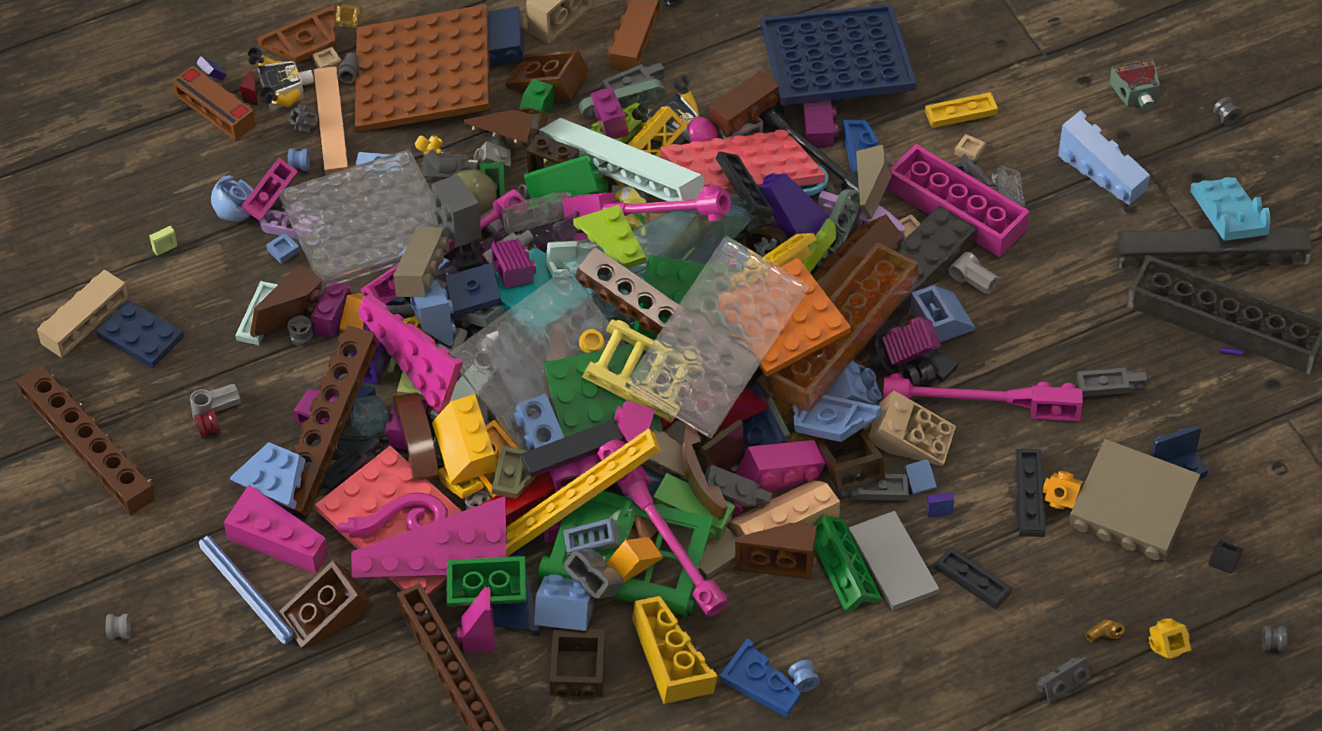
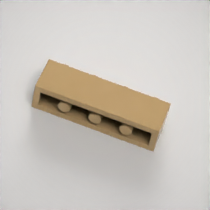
[37,269,129,358]

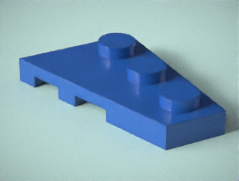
[720,638,801,717]

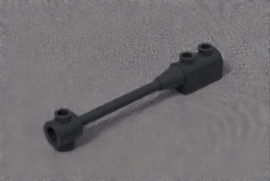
[741,83,859,192]

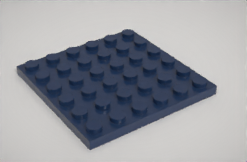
[760,4,917,105]

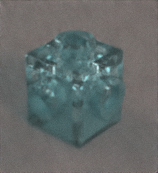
[350,396,388,436]

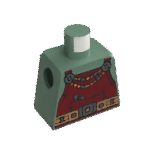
[1109,59,1160,111]

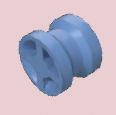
[288,148,310,172]
[788,660,820,693]

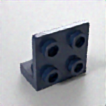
[1151,425,1208,479]

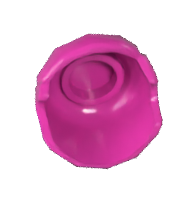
[687,117,718,143]

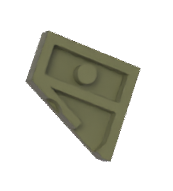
[491,446,537,499]

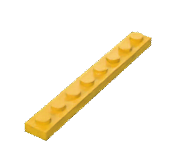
[506,428,661,557]

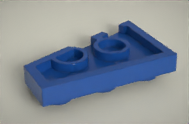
[842,120,879,173]

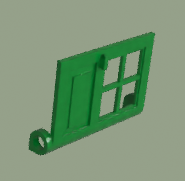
[538,491,714,620]

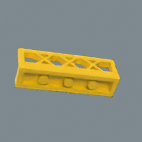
[602,106,688,186]
[728,233,817,291]

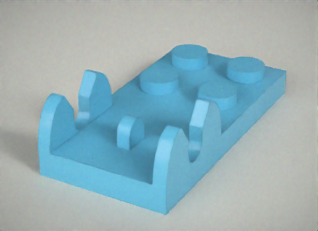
[1190,177,1270,241]

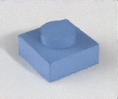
[266,233,300,264]

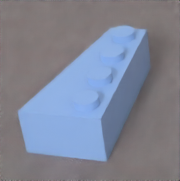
[1058,110,1150,205]

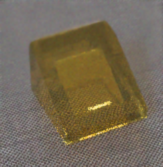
[335,3,363,28]

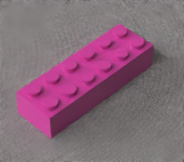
[887,144,1030,257]

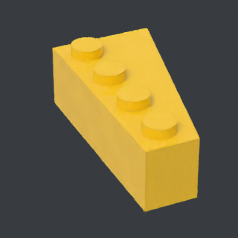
[632,596,717,704]

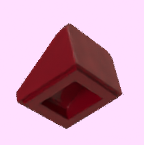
[240,71,258,105]

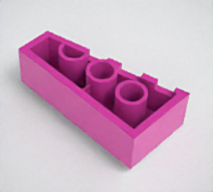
[224,485,328,574]

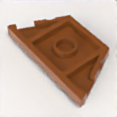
[256,5,336,64]

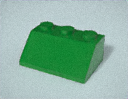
[524,155,608,223]
[447,556,527,606]

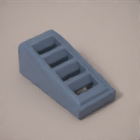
[563,518,621,556]

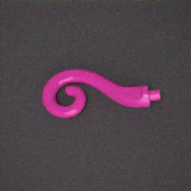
[338,493,448,538]

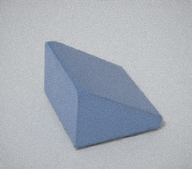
[904,460,937,495]

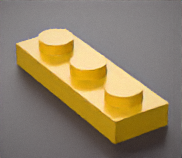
[925,92,998,128]

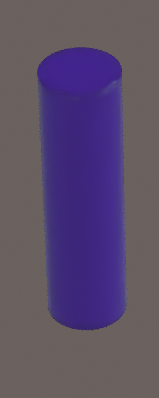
[1220,347,1243,356]

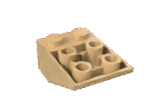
[869,391,956,466]

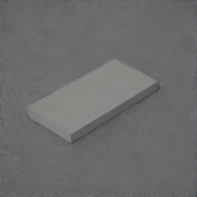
[849,511,939,611]

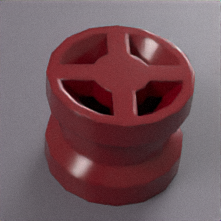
[194,410,220,439]

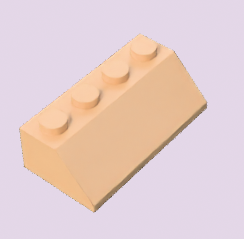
[728,480,840,537]

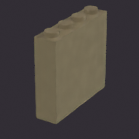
[1070,439,1200,561]

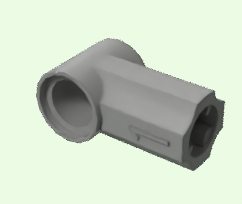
[948,252,999,294]
[190,384,241,419]

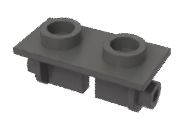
[956,154,997,191]
[1036,657,1091,703]

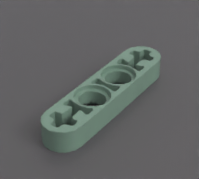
[579,79,666,120]
[813,189,861,271]

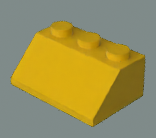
[432,394,498,485]

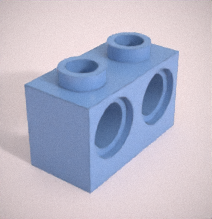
[514,393,564,450]

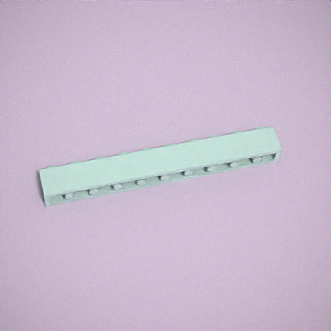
[539,118,705,201]

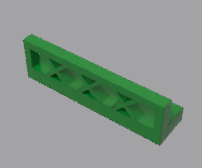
[813,515,882,612]

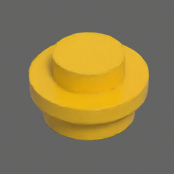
[579,329,604,353]

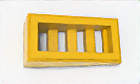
[438,466,484,499]

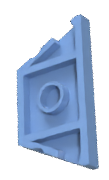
[792,388,882,442]
[230,442,305,509]

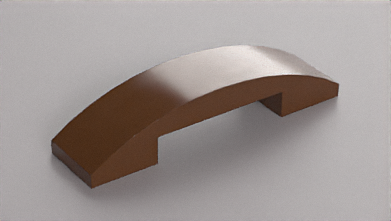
[393,392,439,481]
[681,420,728,520]

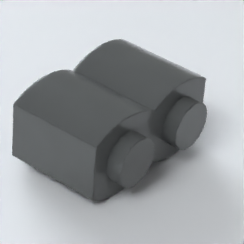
[564,549,624,599]

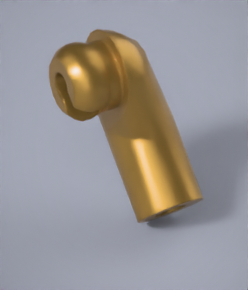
[1085,620,1125,643]

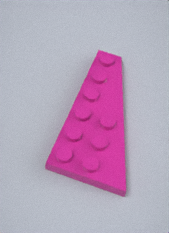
[358,294,463,415]
[351,496,507,578]

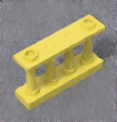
[582,319,701,423]

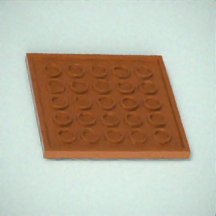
[355,4,490,133]

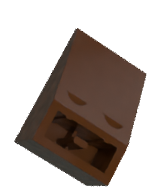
[464,107,549,145]

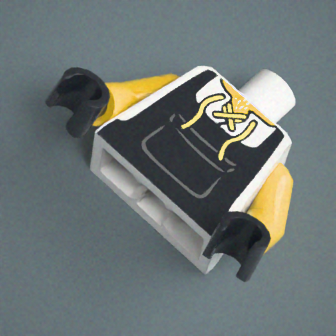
[247,47,314,111]
[632,75,700,145]

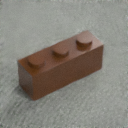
[709,71,779,136]

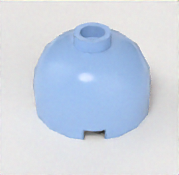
[211,176,253,222]

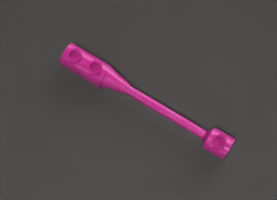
[562,185,731,230]
[361,190,526,304]
[883,373,1083,421]
[597,439,729,617]

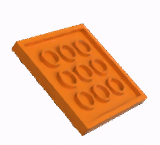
[714,258,851,377]

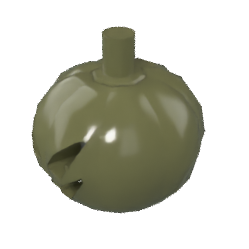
[453,169,497,215]

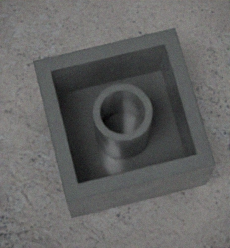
[430,174,481,248]

